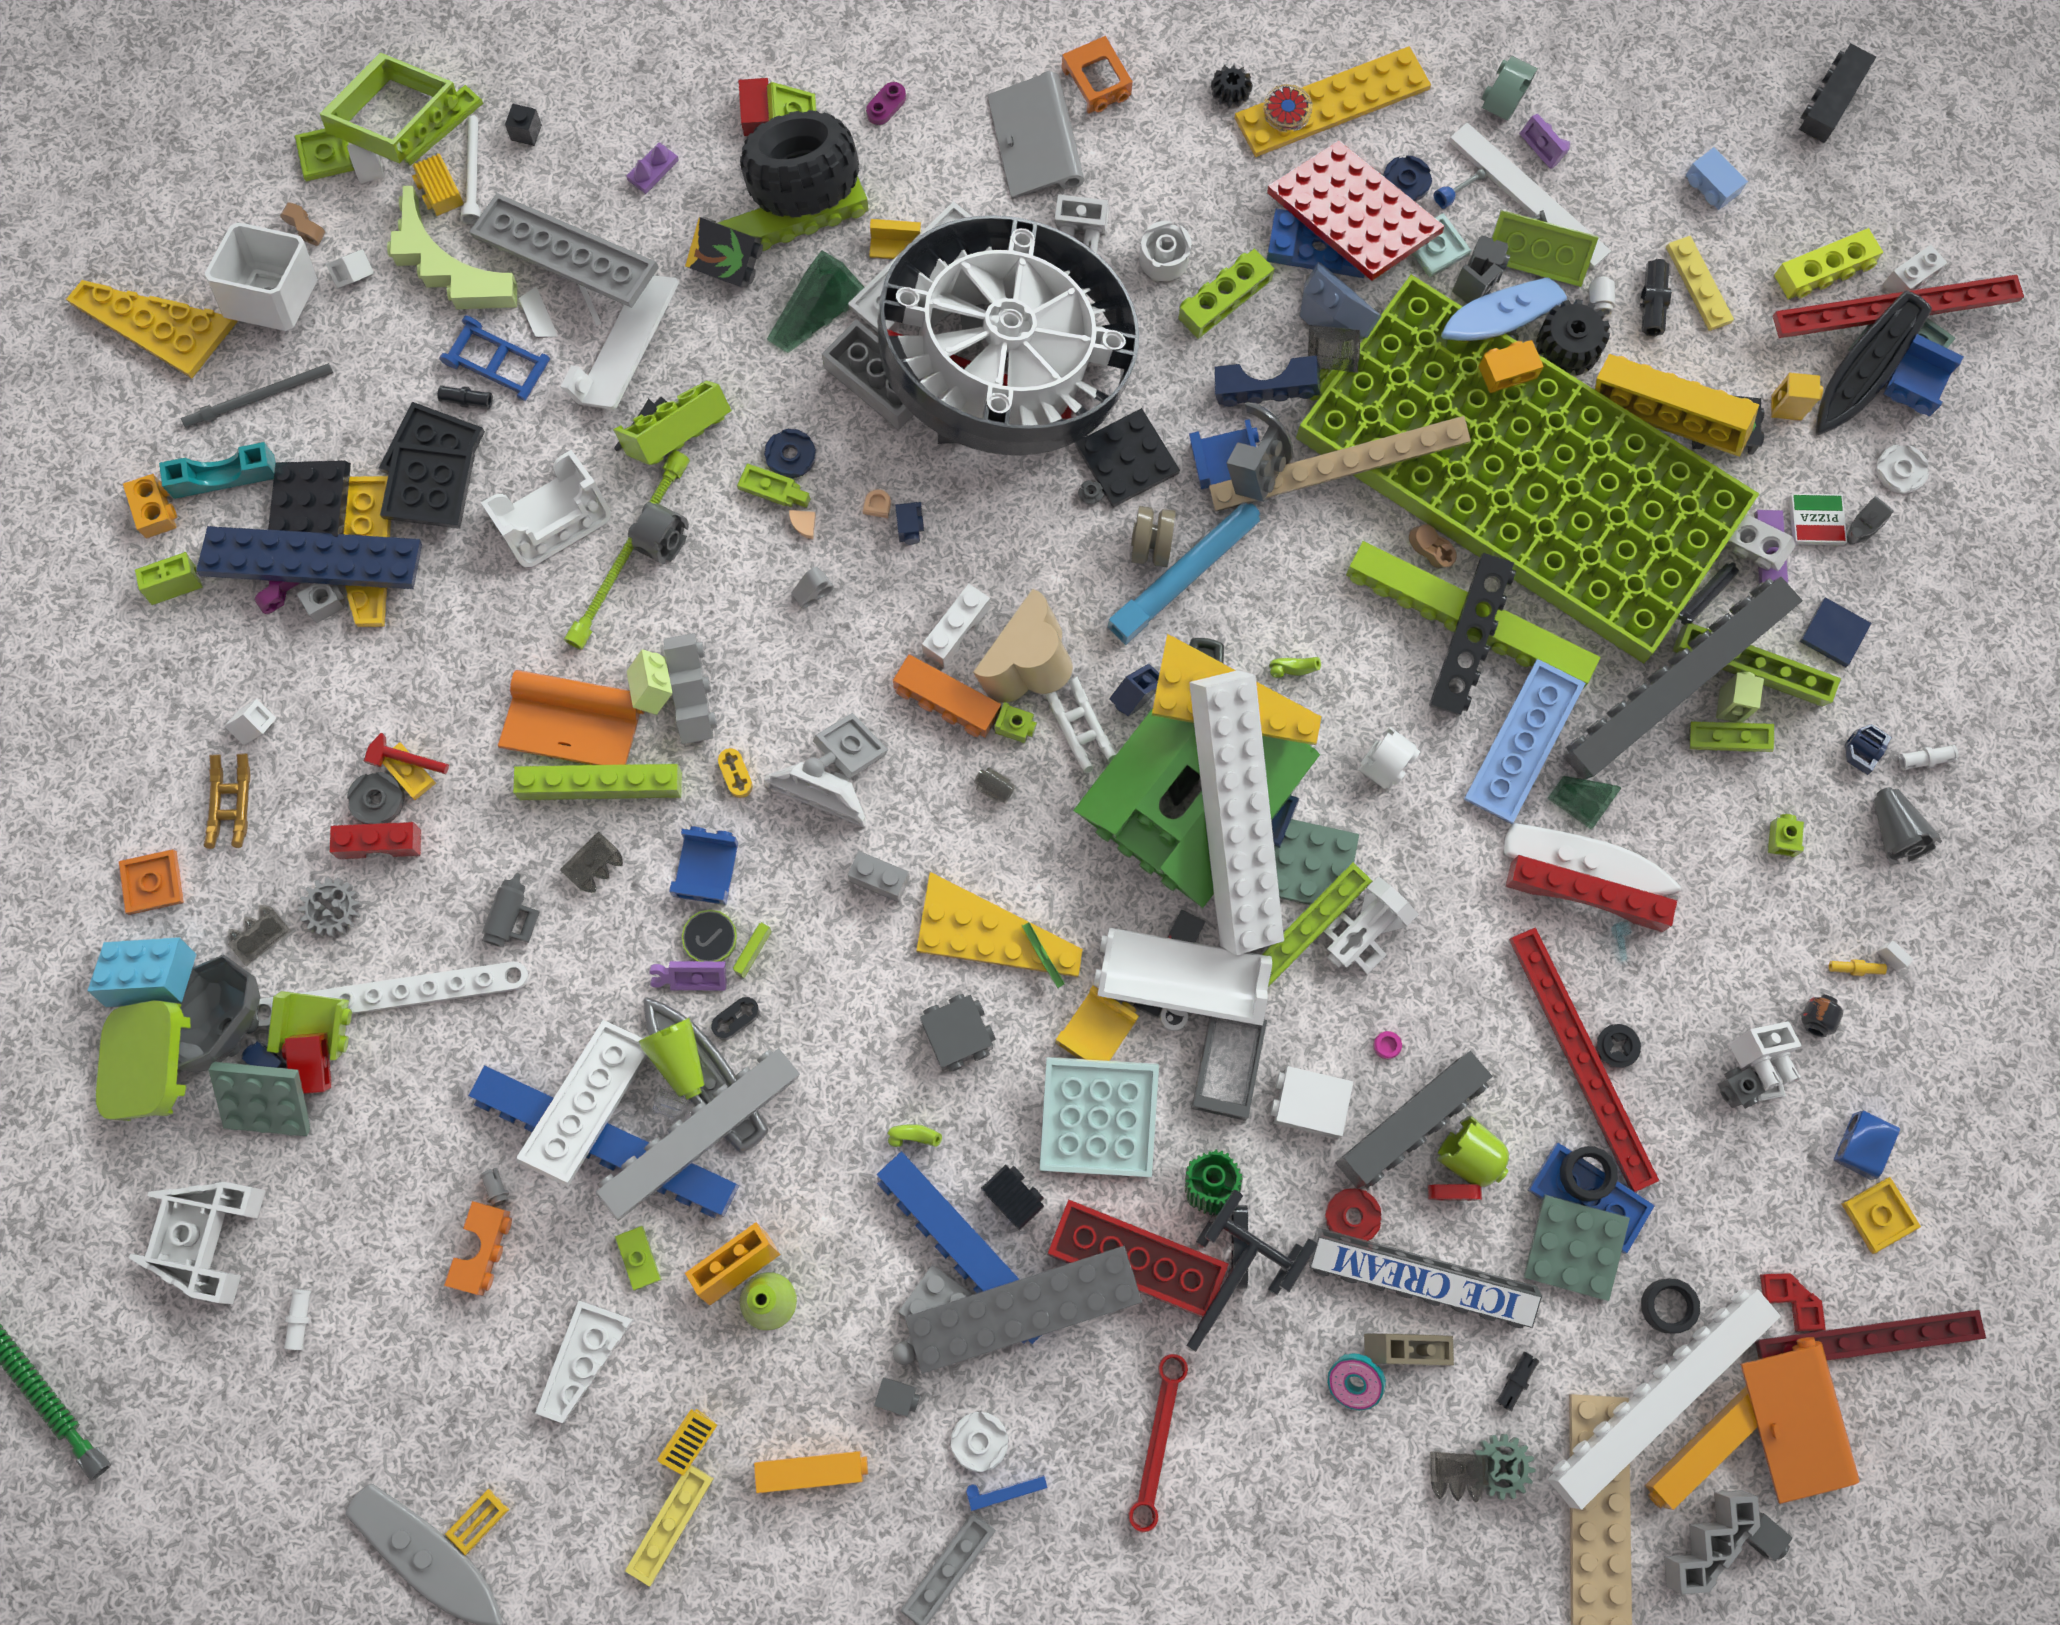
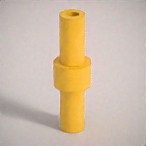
[1829,959,1887,976]

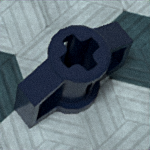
[1844,724,1892,775]

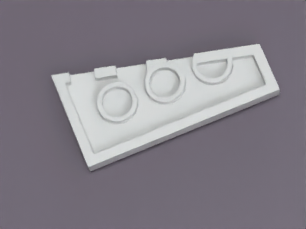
[535,1301,634,1423]

